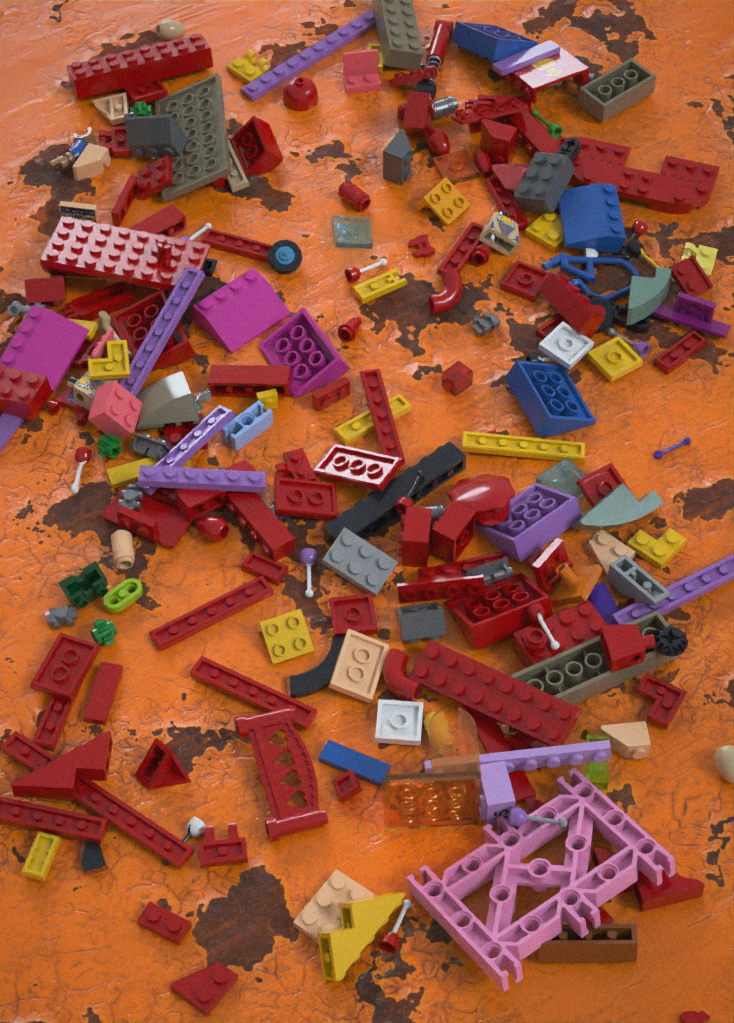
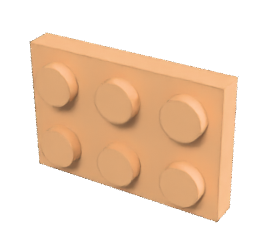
[329,629,389,704]
[293,869,375,943]

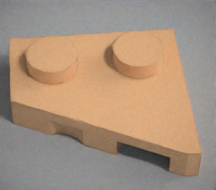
[93,92,129,125]
[588,529,636,579]

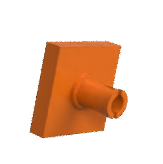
[550,563,603,607]

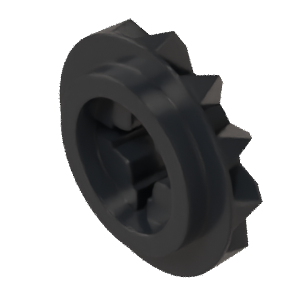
[653,624,688,657]

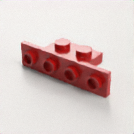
[397,564,485,603]

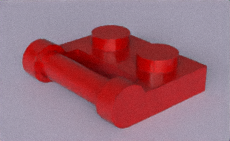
[532,538,573,595]

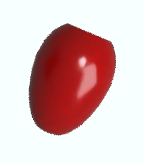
[425,128,450,156]
[196,515,229,542]

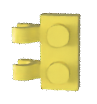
[681,242,718,280]

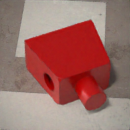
[599,624,656,673]

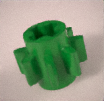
[130,101,152,117]
[96,433,122,459]
[90,618,118,646]

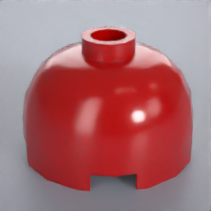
[283,77,318,112]

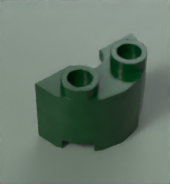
[59,561,108,608]

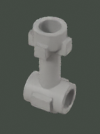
[7,301,45,317]

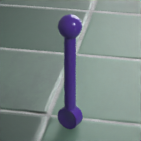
[654,437,691,460]

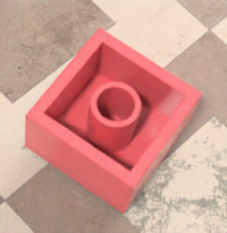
[88,380,142,440]

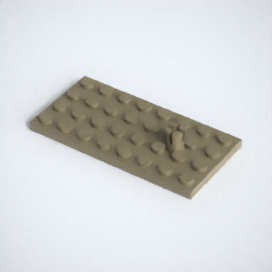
[155,73,231,202]

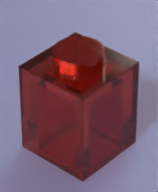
[441,361,473,397]

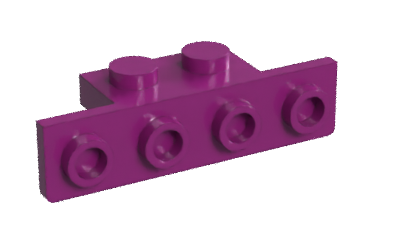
[652,292,731,338]

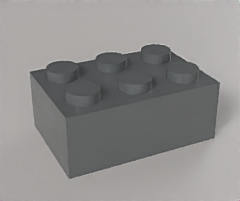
[513,151,576,214]

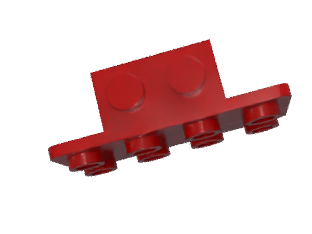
[450,98,529,133]
[102,488,193,549]

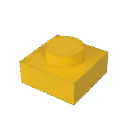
[256,389,278,411]

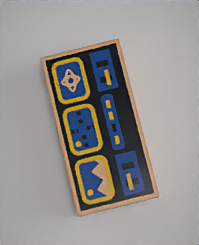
[59,201,99,223]

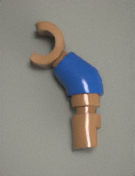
[48,127,96,170]

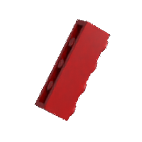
[506,111,561,158]
[129,204,187,238]
[540,272,605,338]
[208,365,293,397]
[175,459,256,522]
[226,491,295,561]

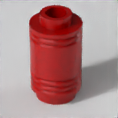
[338,181,371,211]

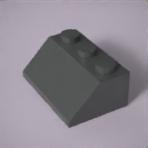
[126,115,188,158]

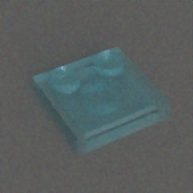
[331,215,373,249]
[536,458,586,499]

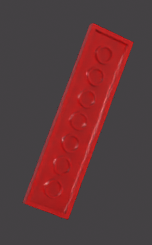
[408,640,582,747]

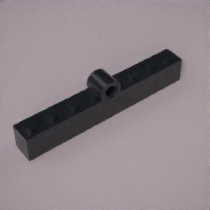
[324,441,466,546]

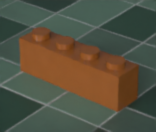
[537,924,638,963]

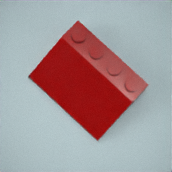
[111,289,196,369]
[444,573,553,650]

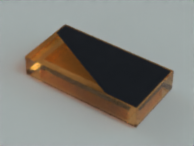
[73,838,108,877]

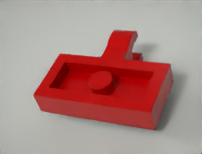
[275,448,316,481]

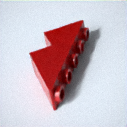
[11,731,113,800]
[592,847,705,912]

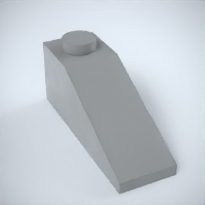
[607,554,671,606]

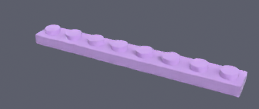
[424,740,612,781]

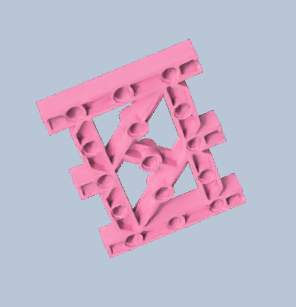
[406,768,676,992]

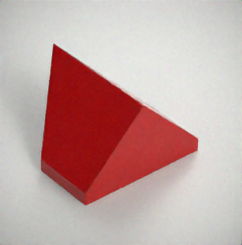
[134,738,192,790]

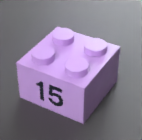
[473,760,516,828]

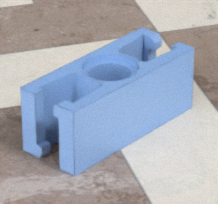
[221,400,273,451]

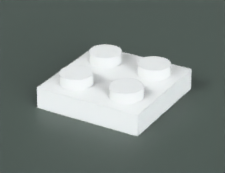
[538,322,594,370]
[375,699,424,746]

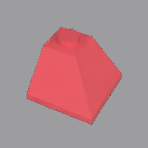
[492,163,529,193]

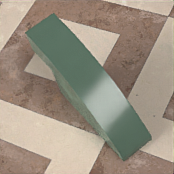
[626,267,672,325]
[572,483,664,530]

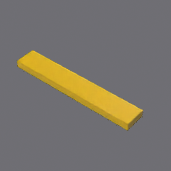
[461,431,585,463]

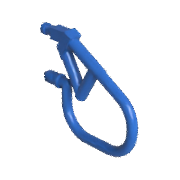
[541,253,639,301]

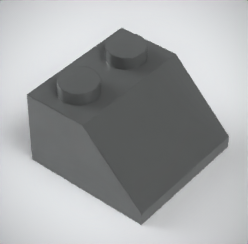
[383,129,413,186]
[395,602,446,643]

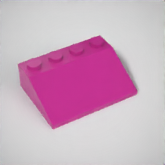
[193,268,291,354]
[0,305,89,392]
[258,307,351,398]

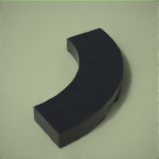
[290,636,345,698]

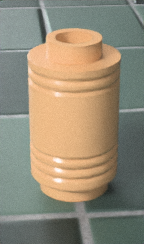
[111,530,135,570]

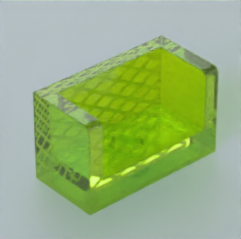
[584,734,609,790]

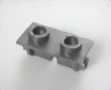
[130,432,171,461]
[466,557,513,585]

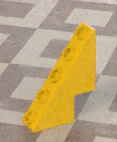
[317,892,405,982]

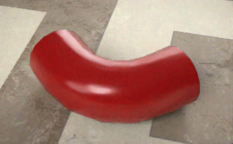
[428,269,463,314]
[382,649,421,702]

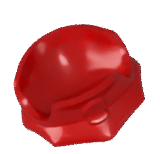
[447,474,516,526]

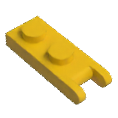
[353,269,407,304]

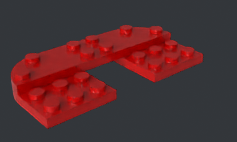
[570,136,720,214]

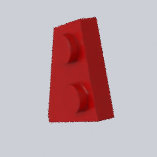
[170,962,239,1016]

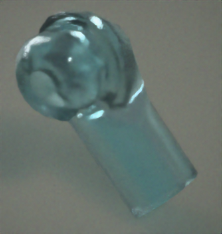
[192,389,212,412]

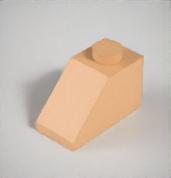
[72,143,111,181]
[599,721,651,759]

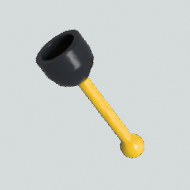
[627,240,663,268]

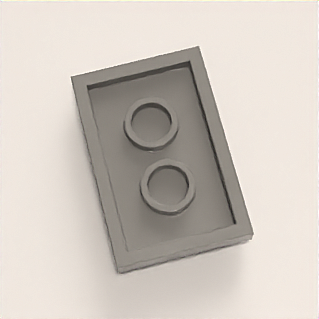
[321,527,398,598]

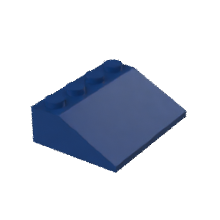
[452,21,538,63]
[558,183,626,254]
[505,360,596,436]

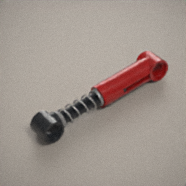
[416,19,454,99]

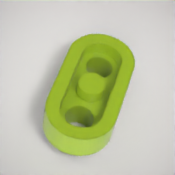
[103,578,143,613]

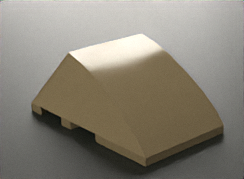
[136,371,200,430]

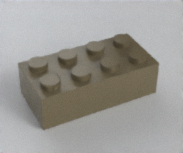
[578,58,656,123]

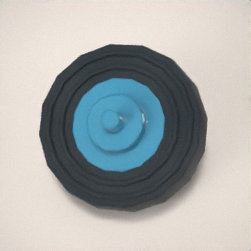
[268,240,302,274]

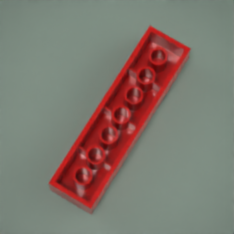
[66,34,214,99]

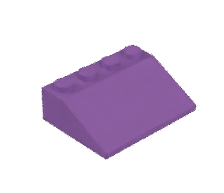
[475,483,582,562]

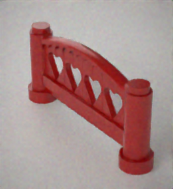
[234,707,328,843]

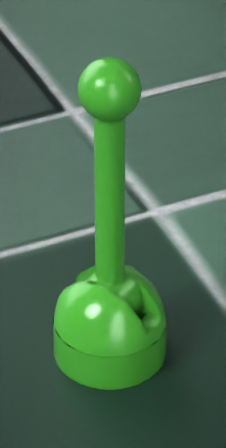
[531,109,563,139]

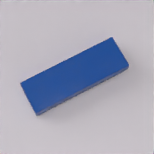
[318,739,390,787]

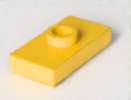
[21,831,61,882]

